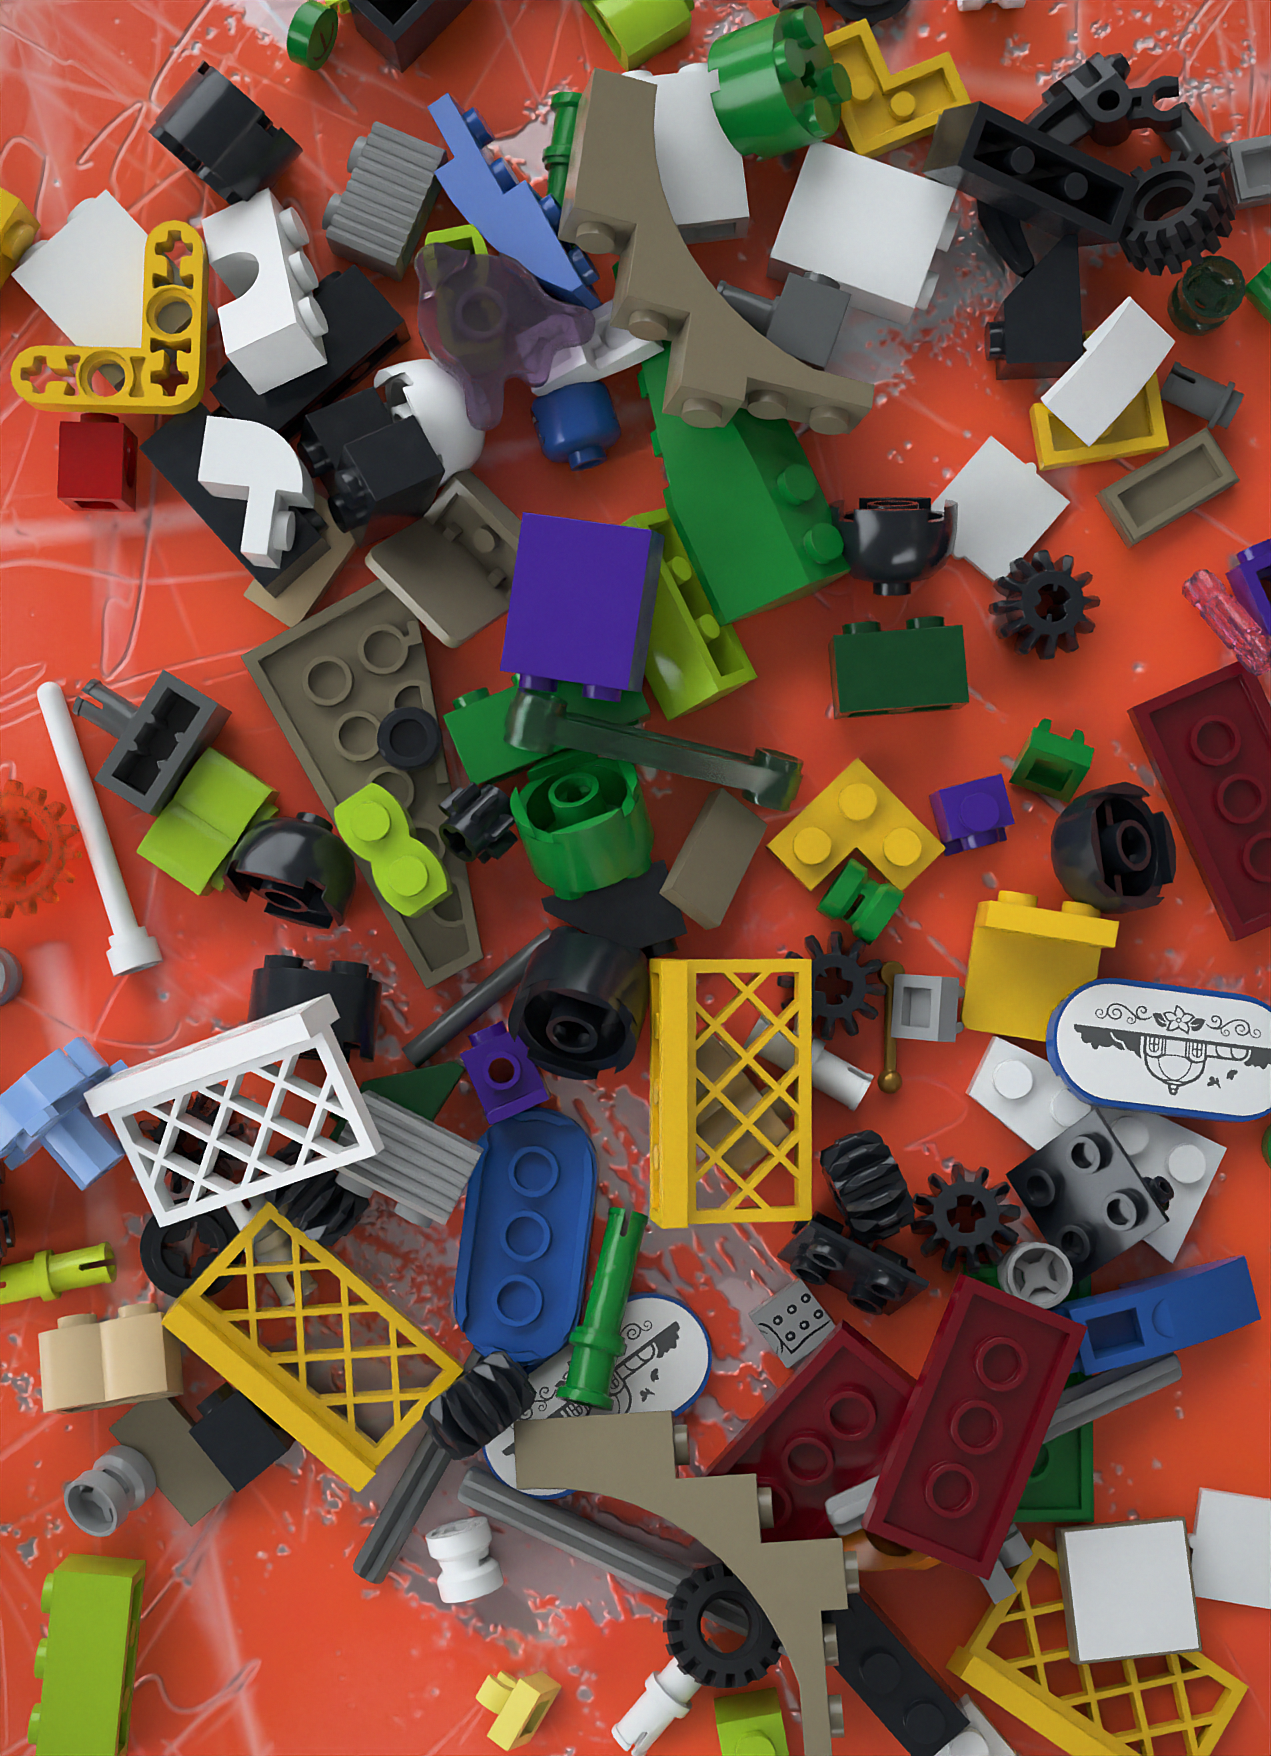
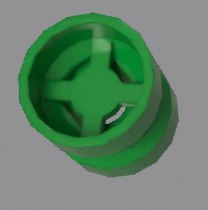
[816,858,905,946]

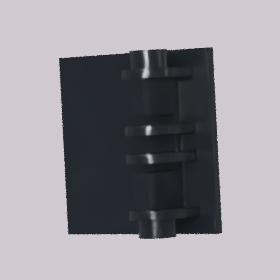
[1005,1108,1174,1285]
[777,1211,930,1316]

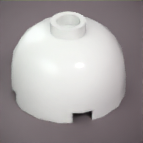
[374,359,490,488]

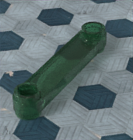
[503,688,805,811]

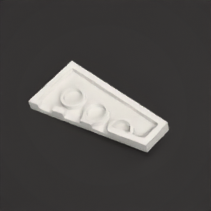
[965,1036,1227,1264]

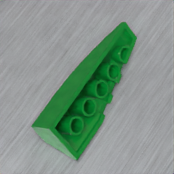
[612,261,851,627]

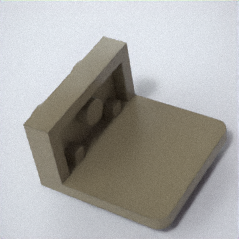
[365,469,521,648]

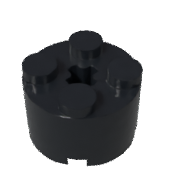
[148,60,303,205]
[508,926,650,1080]
[247,955,383,1063]

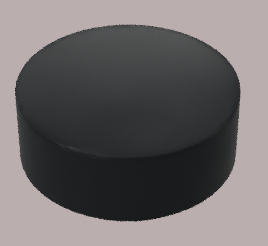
[377,706,443,773]

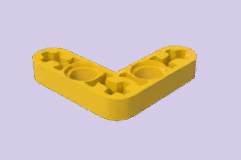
[10,220,209,414]

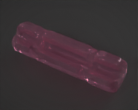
[1182,568,1271,676]

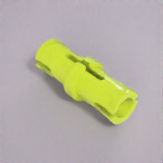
[0,1241,117,1305]

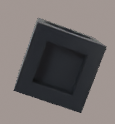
[188,1381,296,1493]

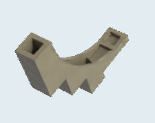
[557,67,875,435]
[514,1410,860,1756]

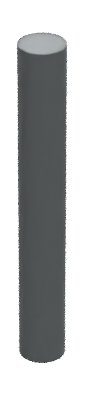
[402,927,551,1068]

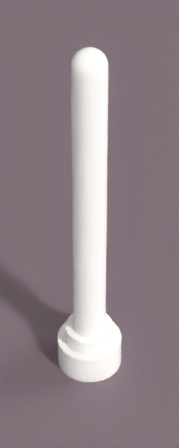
[37,682,163,977]

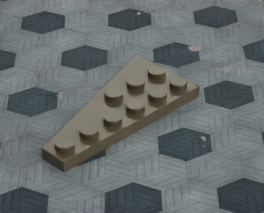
[241,579,484,989]

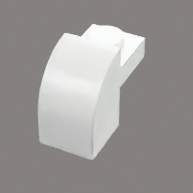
[198,416,315,569]

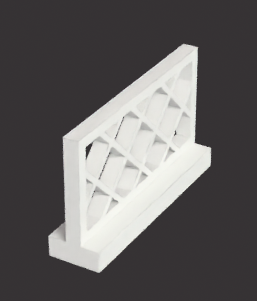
[83,993,385,1228]

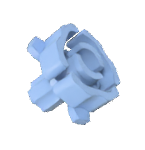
[0,1036,129,1191]

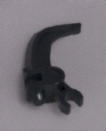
[977,52,1182,278]

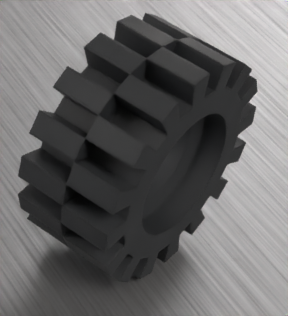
[1118,151,1236,276]
[663,1563,782,1688]

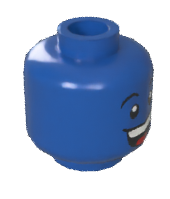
[530,380,621,472]

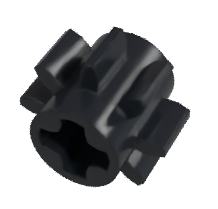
[438,782,518,864]

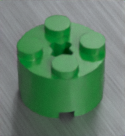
[708,6,852,162]
[510,748,655,900]

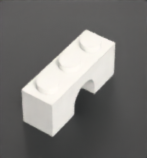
[202,187,328,395]

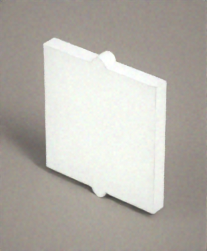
[931,436,1070,583]
[1187,1487,1271,1609]

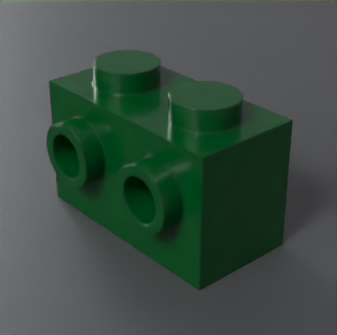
[828,616,969,720]

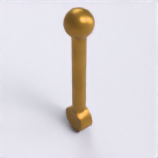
[877,961,905,1094]

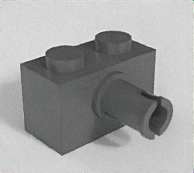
[716,272,851,372]
[72,669,232,817]

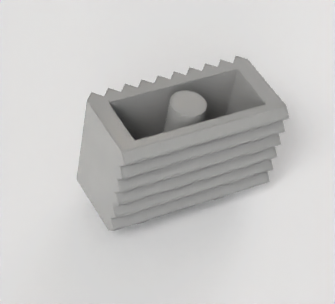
[322,121,449,282]
[335,1090,485,1228]

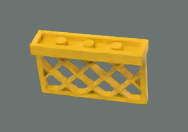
[649,958,812,1229]
[161,1201,464,1493]
[945,1537,1249,1756]

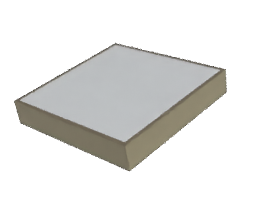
[1054,1515,1202,1665]

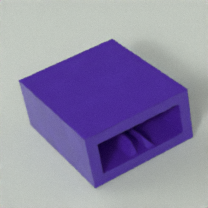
[500,512,665,702]

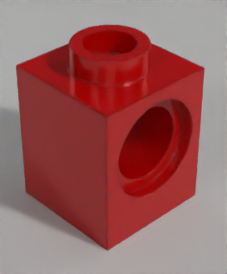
[57,412,138,512]

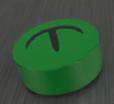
[286,0,338,71]

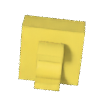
[475,1670,562,1752]

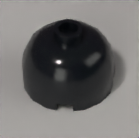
[829,497,958,596]
[1051,782,1176,914]
[222,812,357,929]

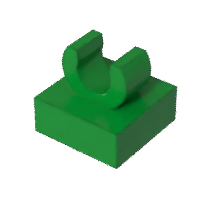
[1009,718,1094,803]

